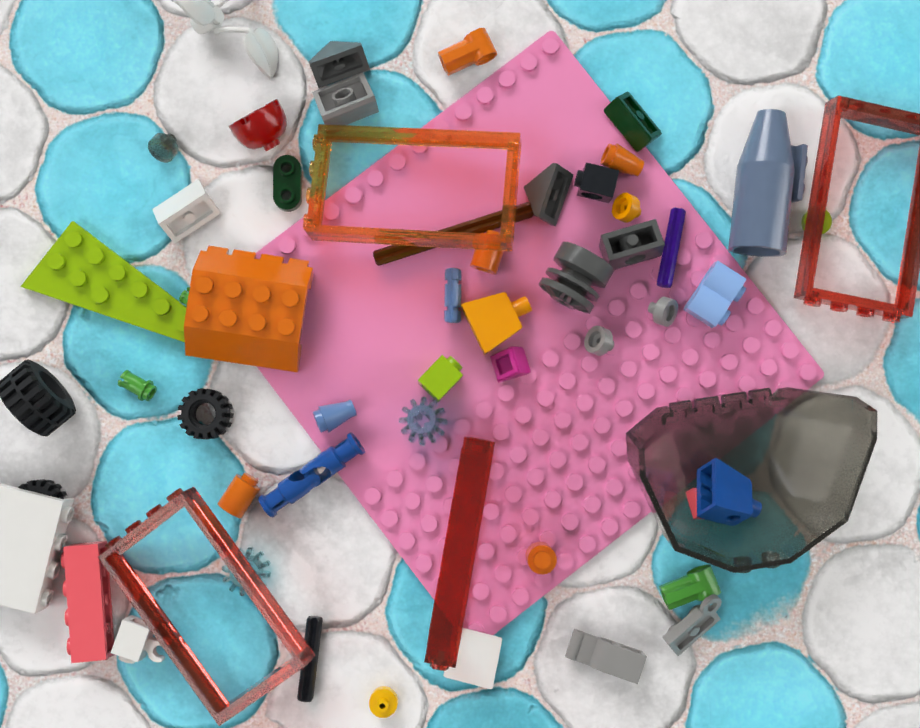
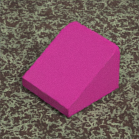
[490,346,531,383]

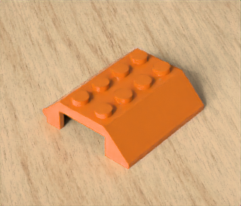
[184,246,313,372]

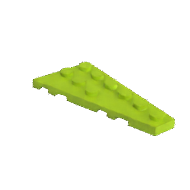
[20,221,187,342]

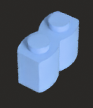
[683,261,746,328]

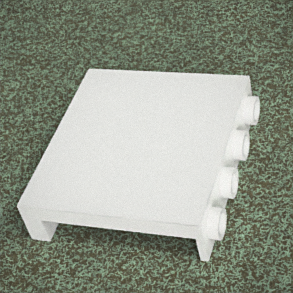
[0,483,74,614]

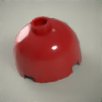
[228,99,287,151]

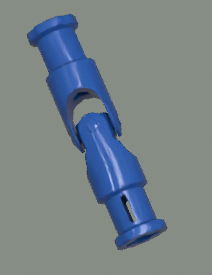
[258,432,365,517]

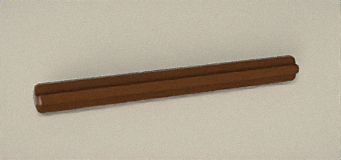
[373,202,534,266]

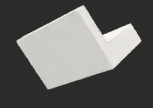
[152,179,221,244]

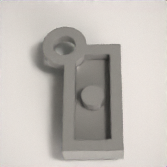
[662,594,722,656]

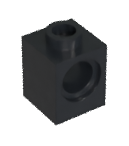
[574,162,619,203]

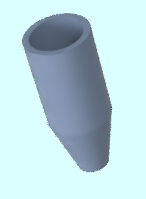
[728,109,808,257]

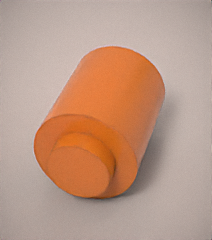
[470,230,507,275]
[217,473,260,518]
[525,542,557,575]

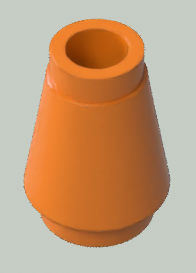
[600,143,644,177]

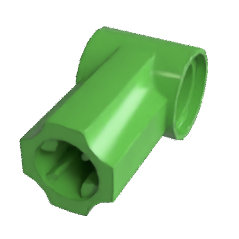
[659,564,721,610]

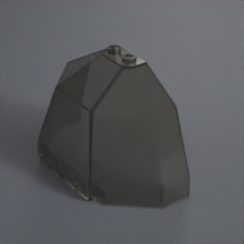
[626,387,877,573]

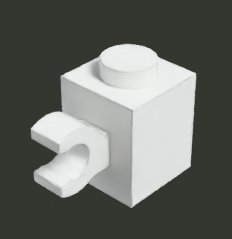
[111,615,170,664]

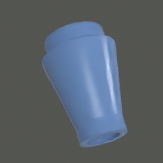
[313,400,357,433]

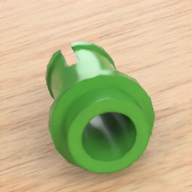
[118,370,157,401]

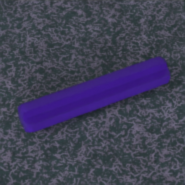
[657,207,686,288]

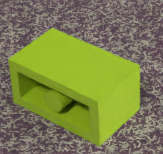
[418,355,463,402]

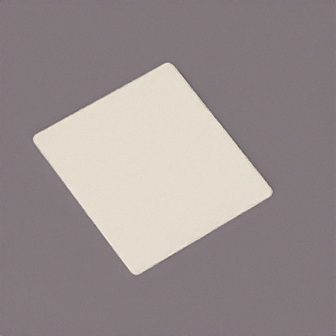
[443,626,502,689]

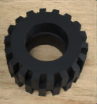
[0,360,76,437]

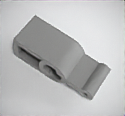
[565,629,647,684]

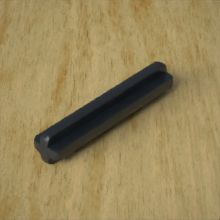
[297,616,323,702]

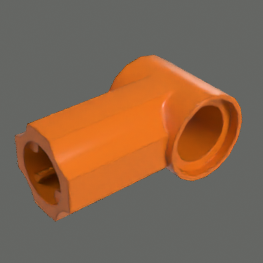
[438,28,497,76]

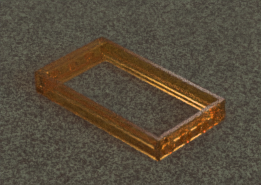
[303,124,522,252]

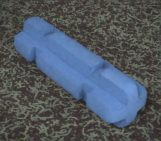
[444,268,461,323]

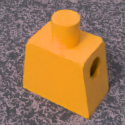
[461,292,532,355]

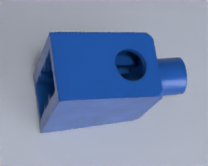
[697,458,762,526]

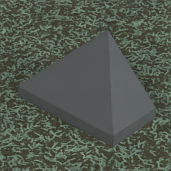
[309,41,370,88]
[524,163,574,226]

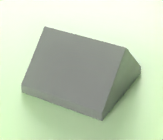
[312,72,379,132]

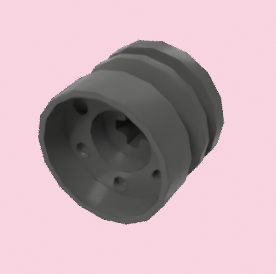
[539,242,614,314]

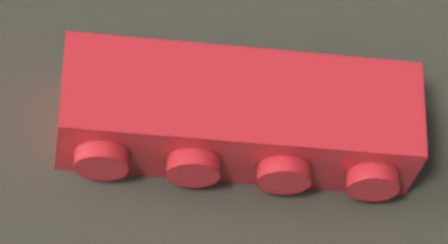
[61,541,115,663]

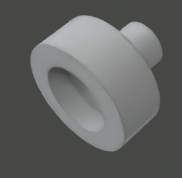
[648,297,678,327]
[584,326,614,356]

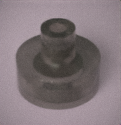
[148,133,178,163]

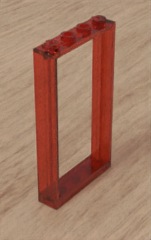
[794,95,920,323]
[424,436,495,671]
[98,487,316,726]

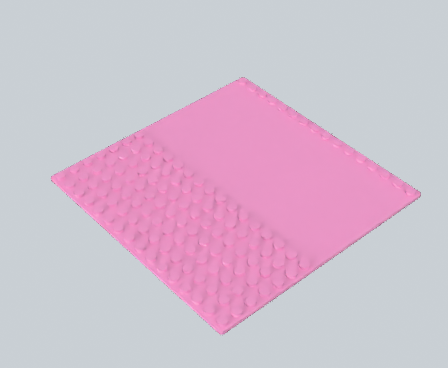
[256,31,824,635]

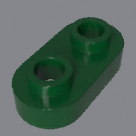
[273,155,302,212]

